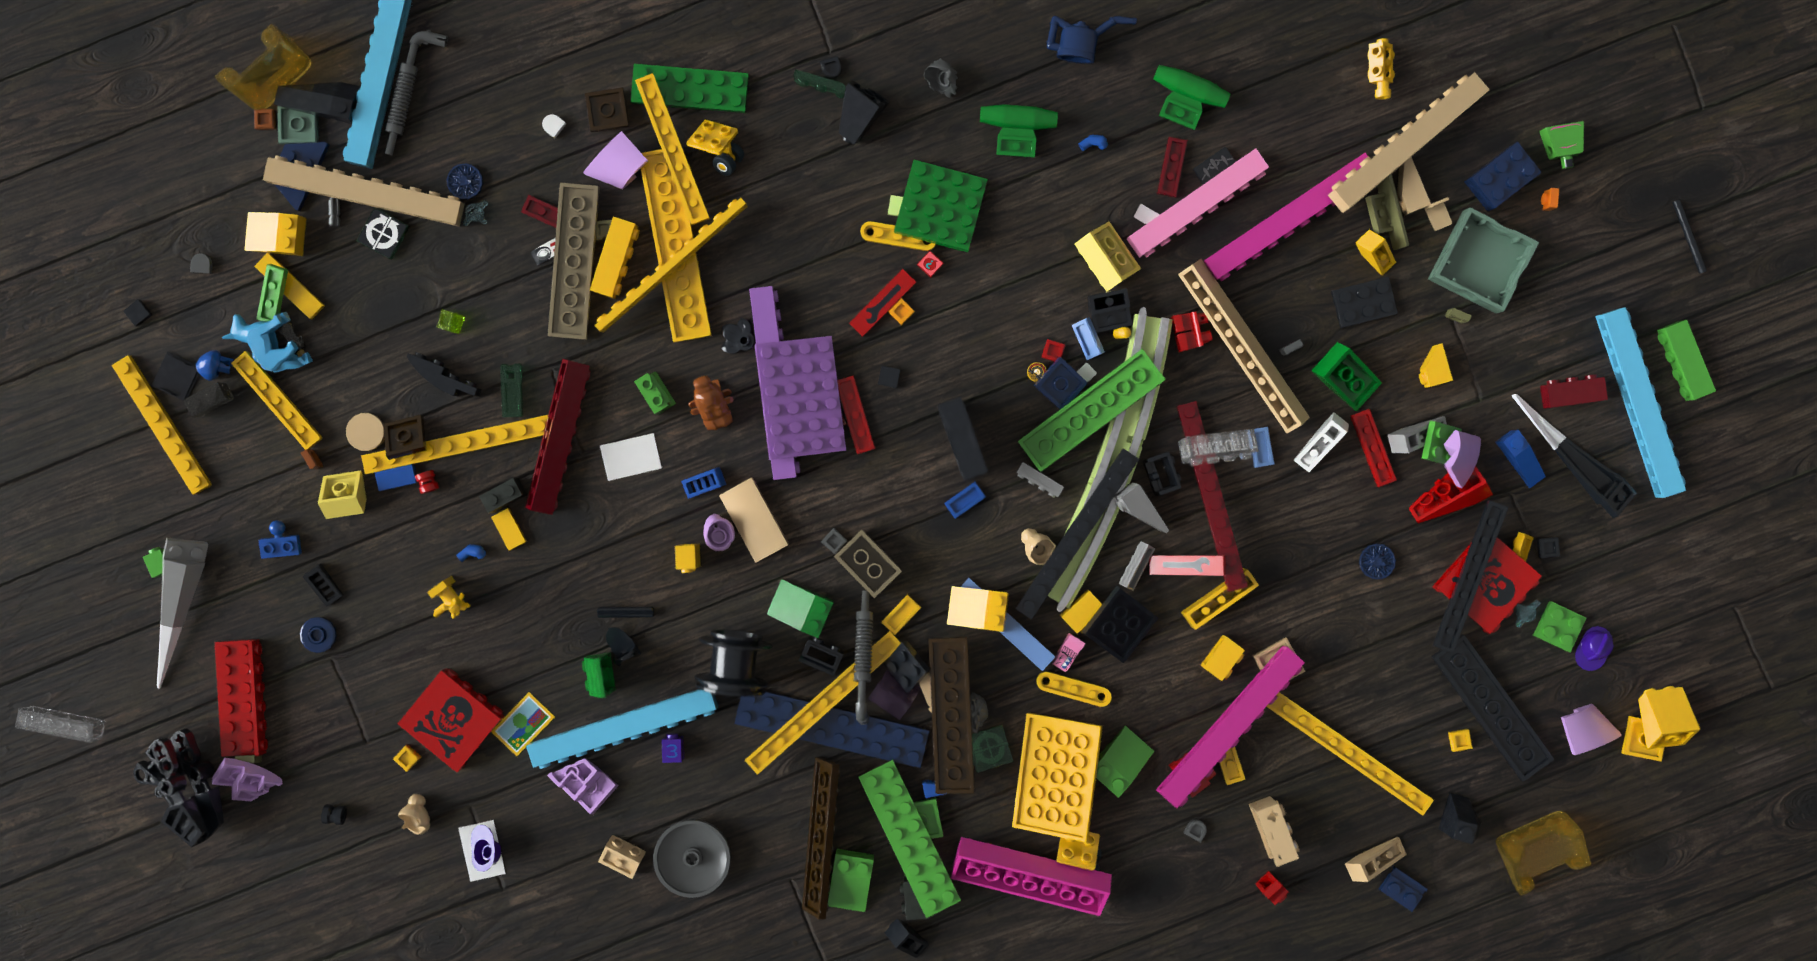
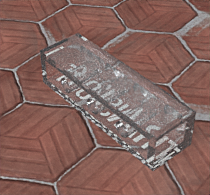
[1178,429,1259,466]
[15,706,105,743]

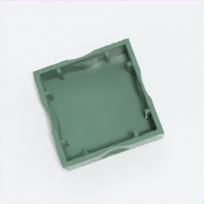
[1428,208,1539,314]

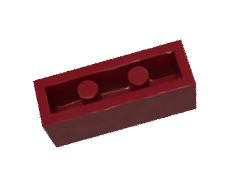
[1540,374,1608,408]

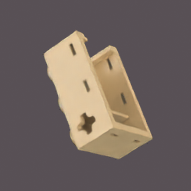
[1249,796,1299,867]

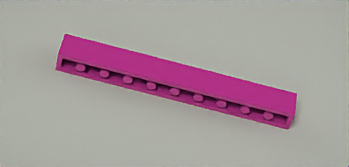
[1203,152,1368,281]
[1156,646,1305,808]

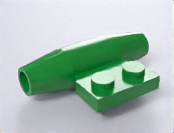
[1153,65,1231,130]
[980,104,1058,158]

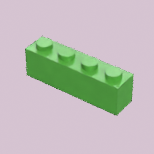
[1657,320,1716,401]

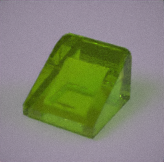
[437,309,464,334]

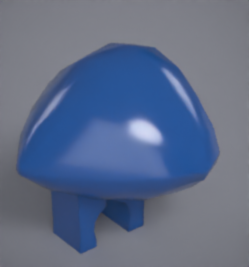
[196,350,233,381]

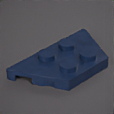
[274,142,330,212]

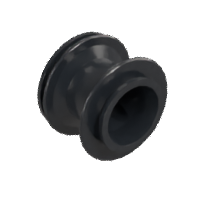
[695,629,773,696]

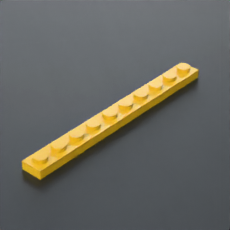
[595,198,748,333]
[361,415,548,474]
[745,631,901,775]
[1266,692,1434,816]

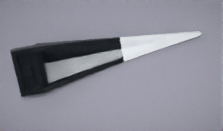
[1512,394,1637,518]

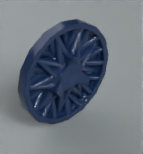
[447,163,483,200]
[1359,544,1396,580]
[300,617,337,653]

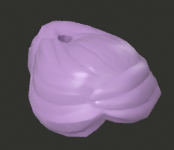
[703,514,735,551]

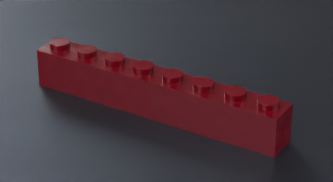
[525,359,591,515]

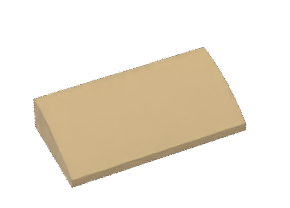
[719,477,789,563]

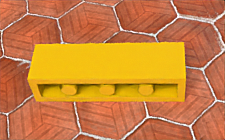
[590,217,639,299]
[1181,568,1259,630]

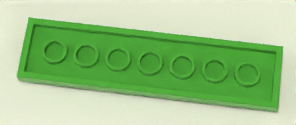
[1018,349,1166,472]
[858,760,961,918]

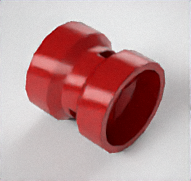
[415,470,439,494]

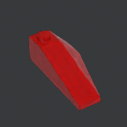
[1409,466,1493,524]

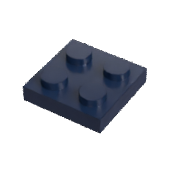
[1034,357,1088,410]

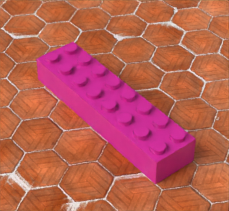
[951,837,1112,916]

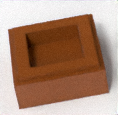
[254,109,276,130]
[301,449,323,469]

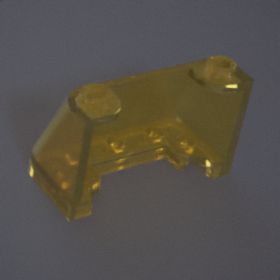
[215,24,311,110]
[1496,811,1591,896]

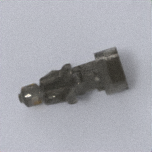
[277,321,305,357]

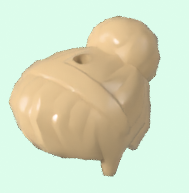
[1021,528,1056,565]
[398,794,430,835]

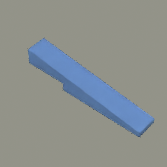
[961,578,1055,671]

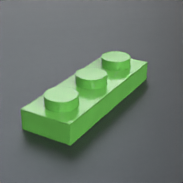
[256,264,288,322]

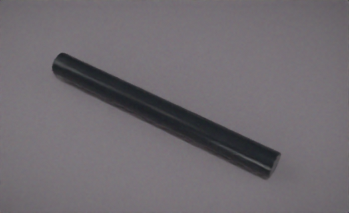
[1672,199,1707,274]

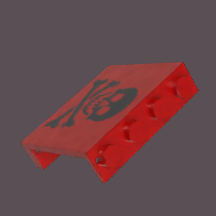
[1432,538,1542,634]
[398,668,505,773]

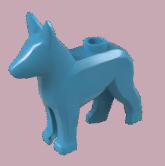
[222,312,313,372]

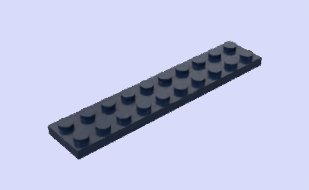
[734,691,929,768]

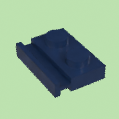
[1379,866,1428,912]

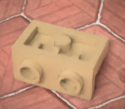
[598,835,646,879]

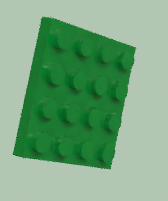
[894,160,988,253]

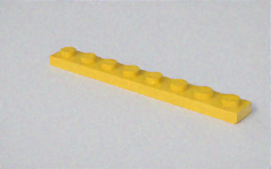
[635,73,710,225]
[112,355,212,495]

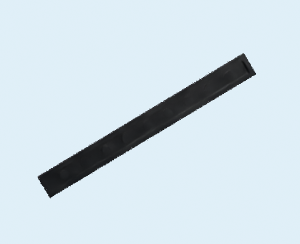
[1015,448,1139,620]

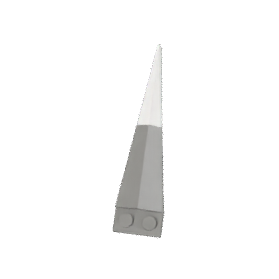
[157,538,208,689]

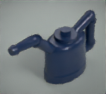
[1046,16,1137,64]

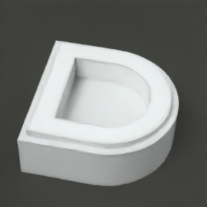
[542,114,566,138]

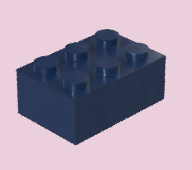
[1464,142,1541,212]

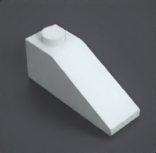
[1294,413,1349,472]

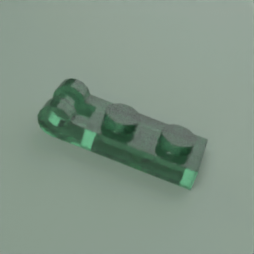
[793,69,846,99]
[500,363,523,417]

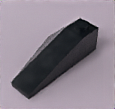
[274,82,361,124]

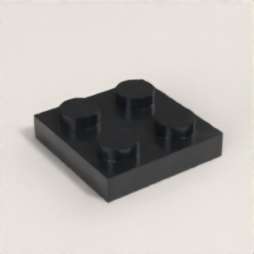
[884,640,931,694]

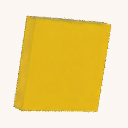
[1621,716,1665,762]

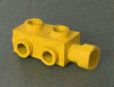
[1368,38,1395,100]

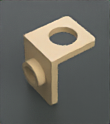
[1424,197,1452,231]

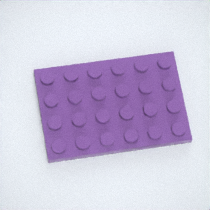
[755,336,846,460]

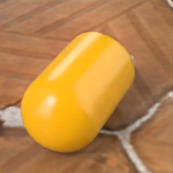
[1113,327,1131,339]

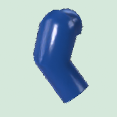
[1078,134,1108,151]
[456,544,486,562]

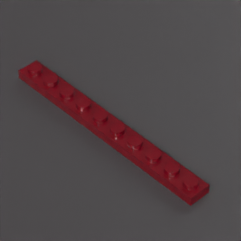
[1177,401,1248,592]

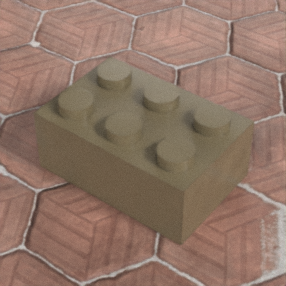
[834,529,902,598]

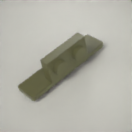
[1365,174,1409,250]

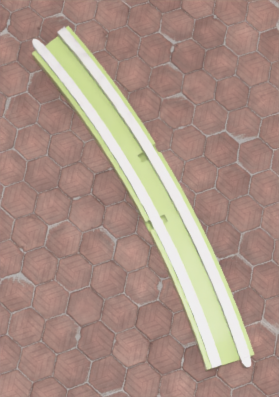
[1048,307,1173,612]

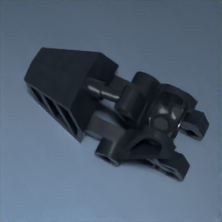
[133,728,224,847]

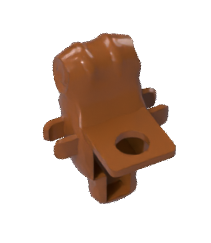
[688,376,733,430]

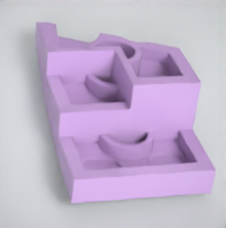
[583,131,648,190]
[1444,430,1481,488]
[1561,704,1622,755]
[212,758,282,801]
[547,758,618,815]

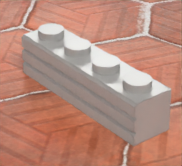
[1016,462,1064,498]
[1119,541,1155,591]

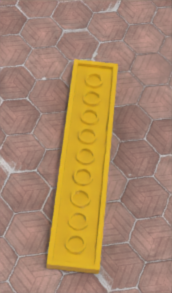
[641,149,712,343]

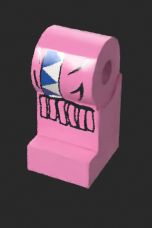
[1052,633,1086,672]

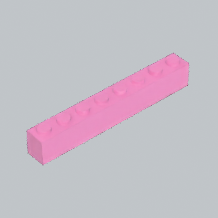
[1127,149,1269,258]

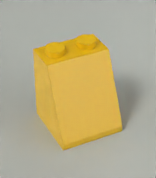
[1638,686,1700,749]

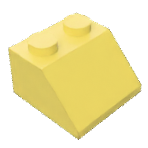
[318,470,366,519]

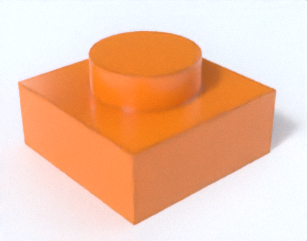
[1541,188,1559,211]

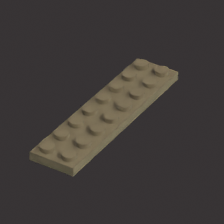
[548,183,600,340]

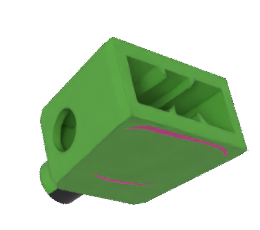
[1540,121,1584,169]

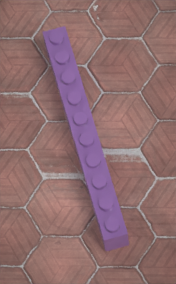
[749,286,800,480]

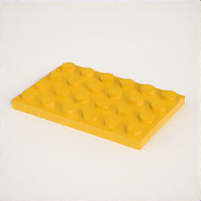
[1012,713,1103,842]

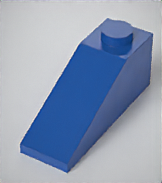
[1495,430,1546,488]

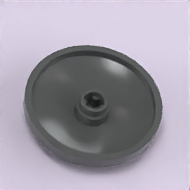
[653,819,731,898]

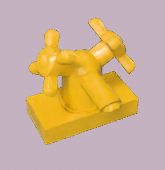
[427,576,470,619]

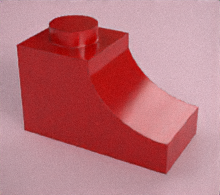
[1255,871,1289,905]

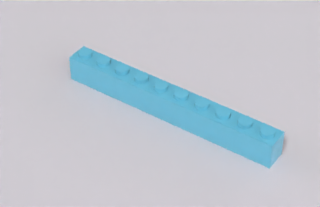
[343,0,412,169]
[1595,307,1686,498]
[526,689,718,769]

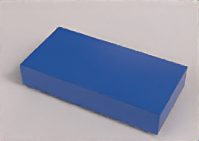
[375,464,418,491]
[944,482,986,519]

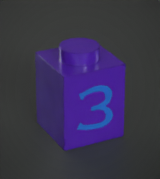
[662,733,684,763]

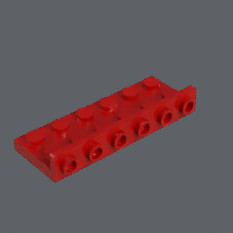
[215,639,268,757]

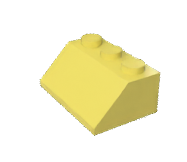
[1075,222,1141,292]

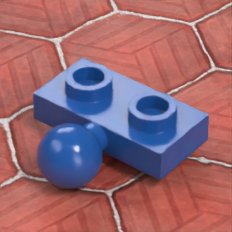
[258,520,302,559]

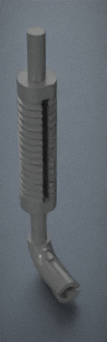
[385,30,448,156]
[854,590,874,725]

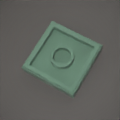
[277,106,319,145]

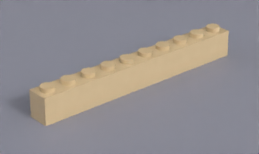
[1328,72,1489,213]
[263,156,465,227]
[1178,259,1310,433]

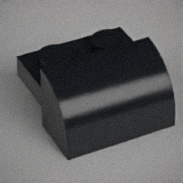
[1087,288,1132,333]

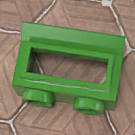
[634,372,676,415]

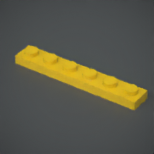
[231,351,323,450]

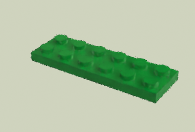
[631,64,749,113]

